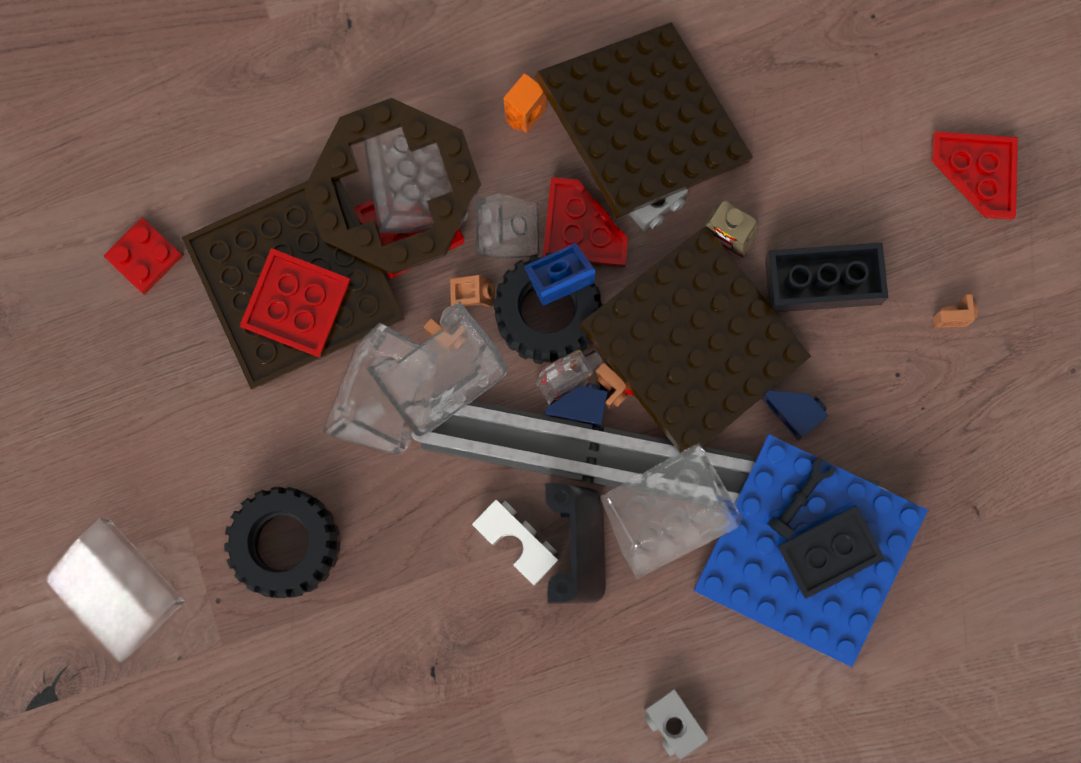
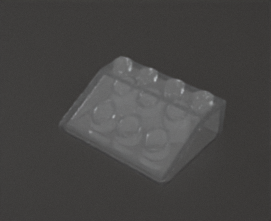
[364,127,468,233]
[600,443,743,579]
[45,518,185,663]

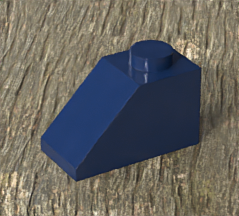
[545,383,608,428]
[761,390,828,441]

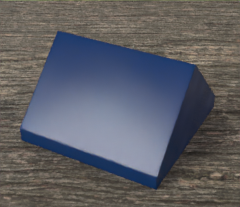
[524,243,595,306]

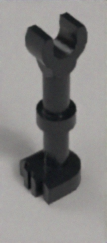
[767,457,835,540]

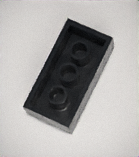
[765,242,889,312]

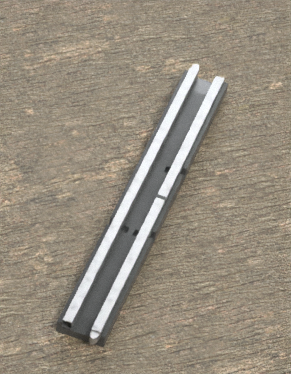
[411,393,888,512]

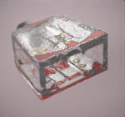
[535,350,603,405]

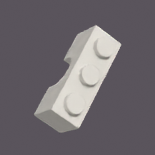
[472,500,558,586]

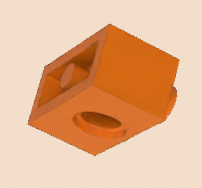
[503,73,547,133]

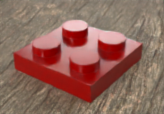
[103,217,183,295]

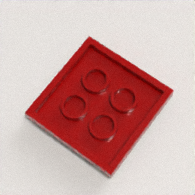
[239,248,351,358]

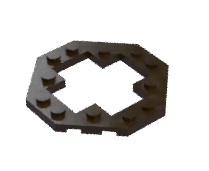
[304,98,481,275]

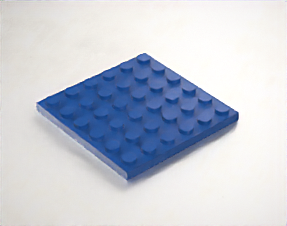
[693,434,928,667]

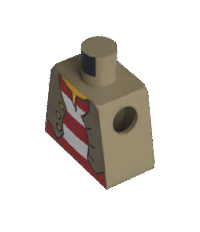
[700,201,758,258]

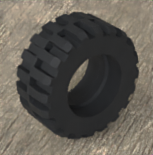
[494,253,602,365]
[224,486,340,598]

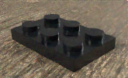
[776,505,885,599]

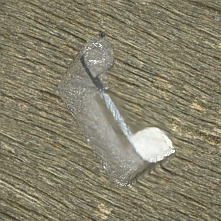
[367,301,508,436]
[323,323,438,455]

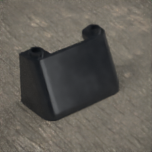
[545,483,606,604]

